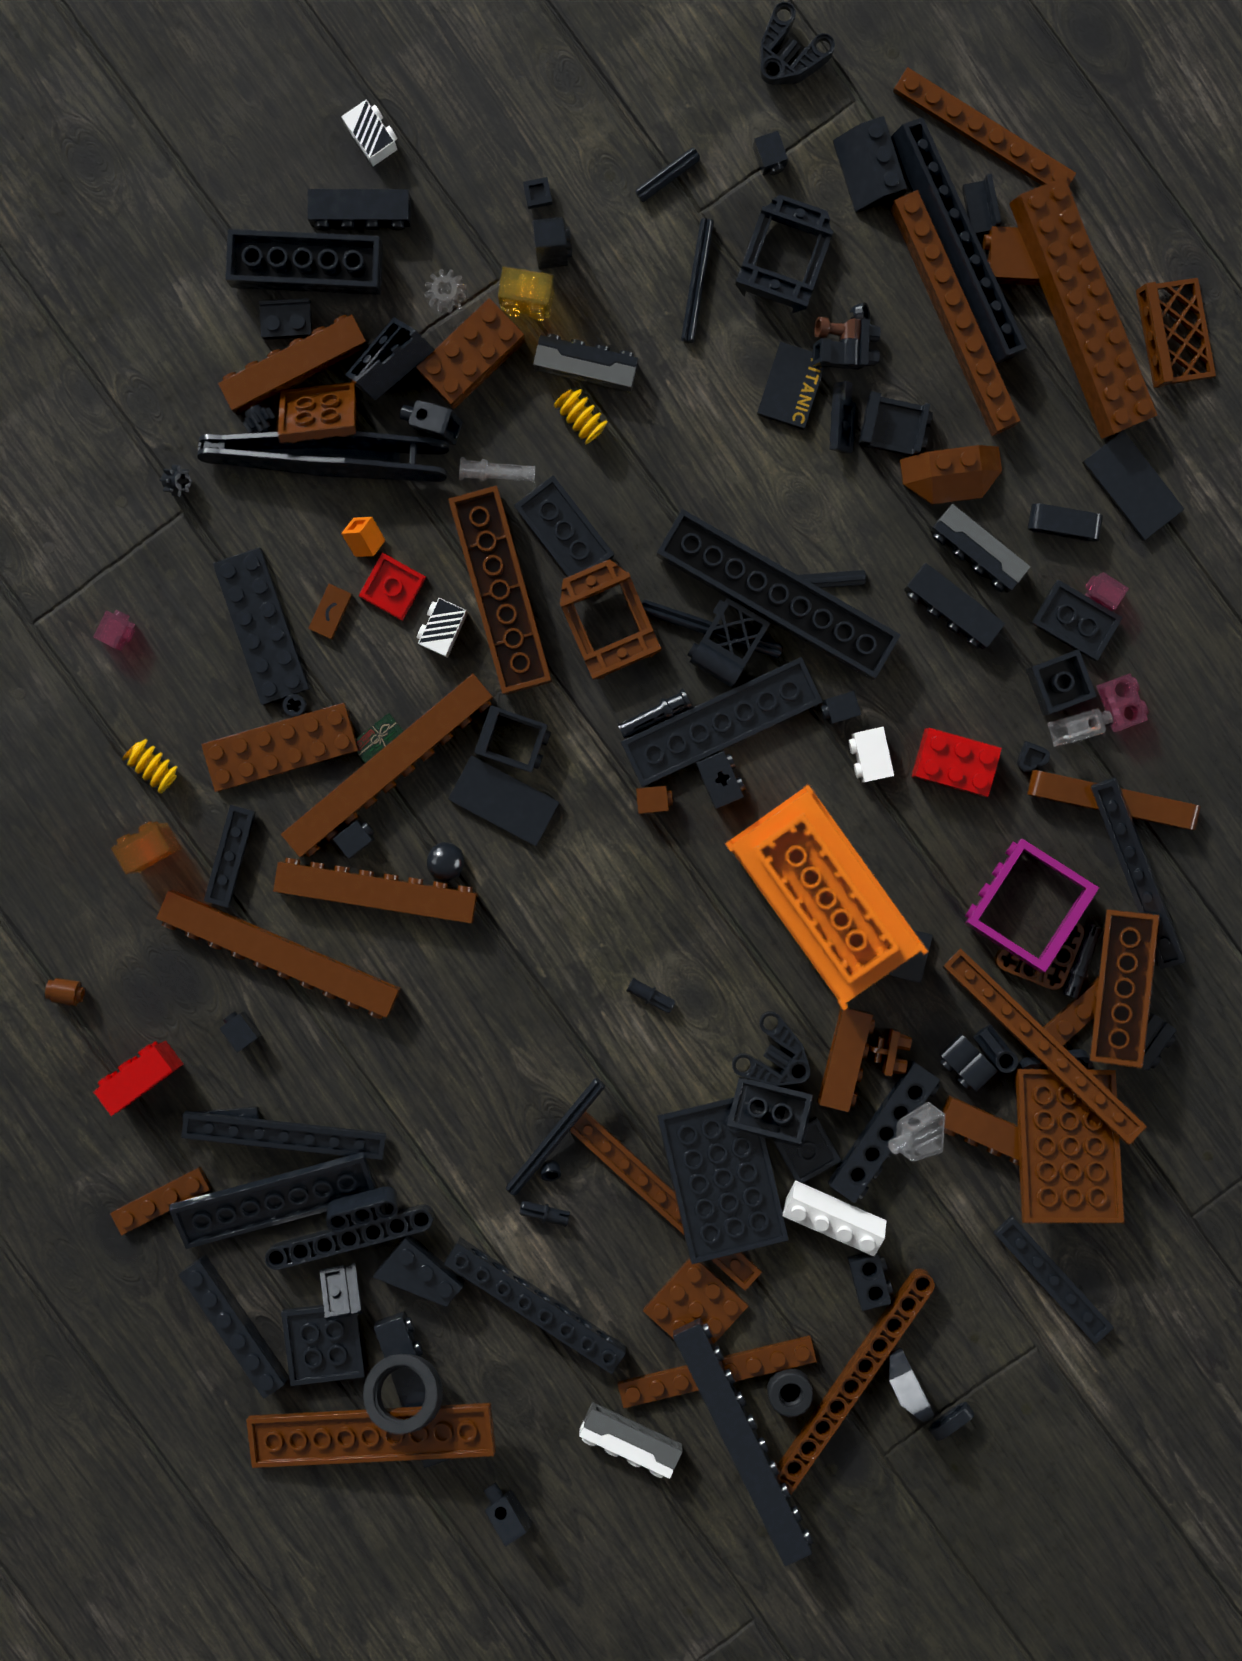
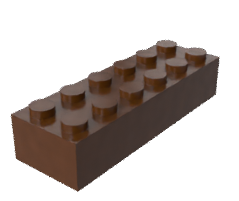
[1090,909,1159,1068]

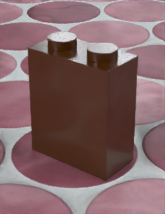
[983,226,1041,286]

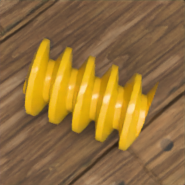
[554,389,608,445]
[122,739,178,793]

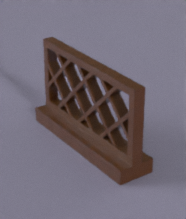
[1136,278,1216,388]

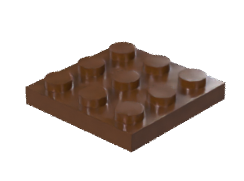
[278,382,356,443]
[643,1258,748,1344]

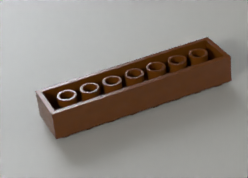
[448,485,552,695]

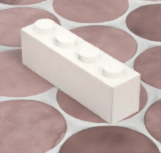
[782,1180,886,1256]

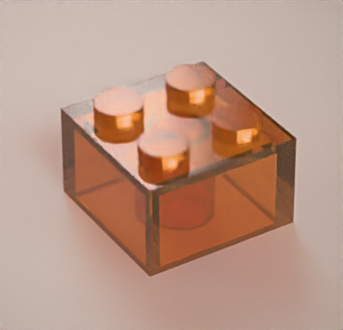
[111,821,181,875]

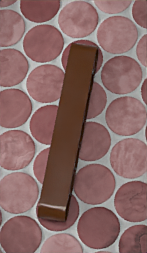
[1027,770,1201,831]

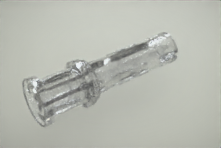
[459,457,535,482]

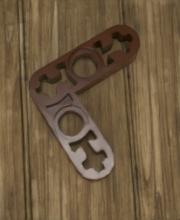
[995,922,1084,990]

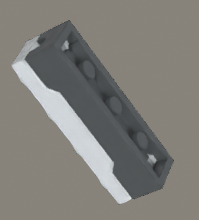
[579,1402,683,1479]

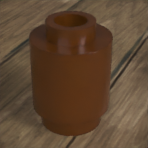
[45,978,85,1006]

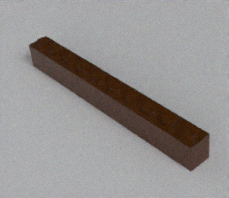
[891,190,1021,436]
[281,674,494,858]
[156,890,401,1019]

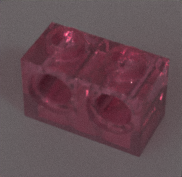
[1096,673,1148,732]

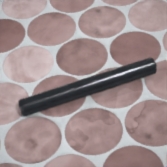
[681,218,714,343]

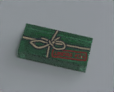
[356,713,404,763]

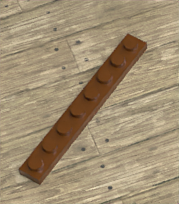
[893,67,1076,186]
[618,1335,817,1408]

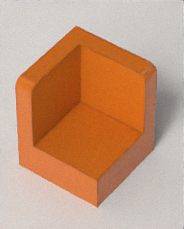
[341,517,385,557]

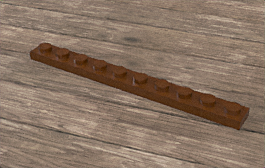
[943,948,1147,1145]
[570,1111,762,1291]

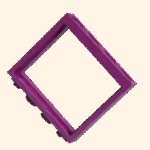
[965,839,1099,973]

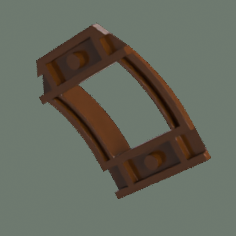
[559,559,662,680]

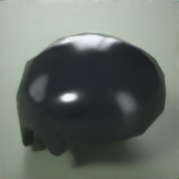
[427,842,464,882]

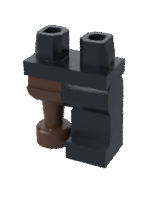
[812,317,881,370]

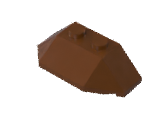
[900,445,1002,505]

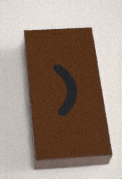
[308,584,353,639]

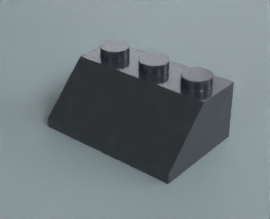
[833,116,907,213]

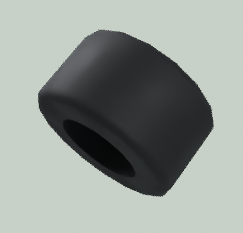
[767,1368,813,1417]

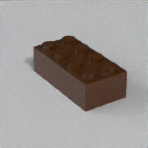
[416,298,526,410]

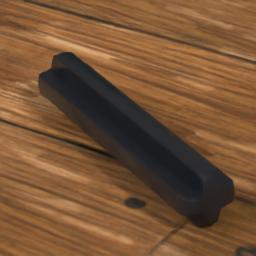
[635,148,700,202]

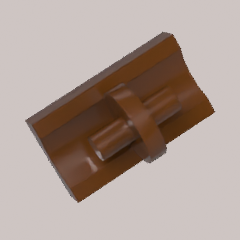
[869,1028,912,1076]

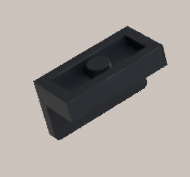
[962,174,1001,235]

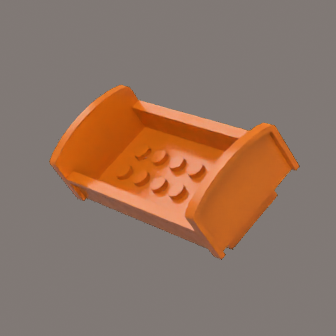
[725,784,928,1010]

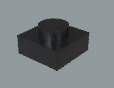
[523,177,553,209]

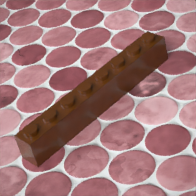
[273,857,478,923]

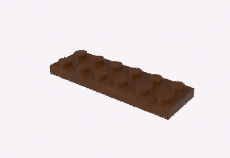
[201,703,359,792]

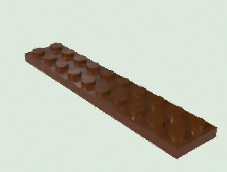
[246,1403,496,1468]

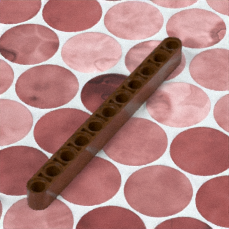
[777,1269,935,1495]

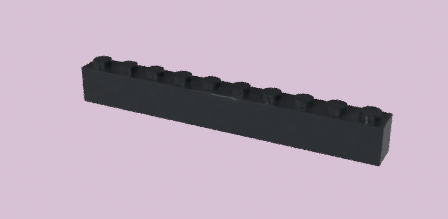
[891,117,1027,365]
[673,1318,814,1567]

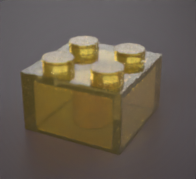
[498,267,555,320]

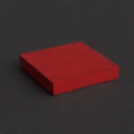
[359,552,427,621]

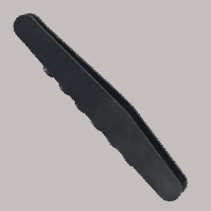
[197,431,449,482]

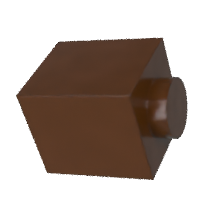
[636,786,673,814]

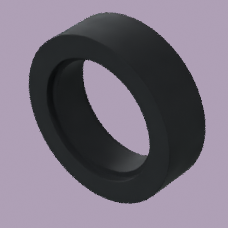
[363,1354,443,1434]

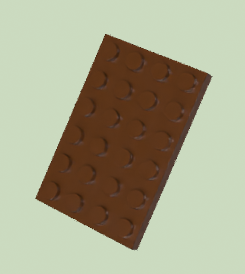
[1015,1069,1124,1223]

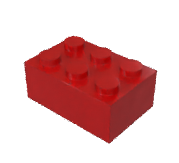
[911,728,1002,797]
[93,1041,183,1116]

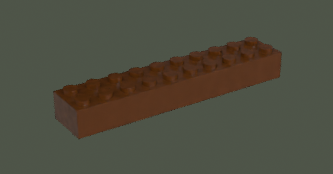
[1009,177,1157,439]

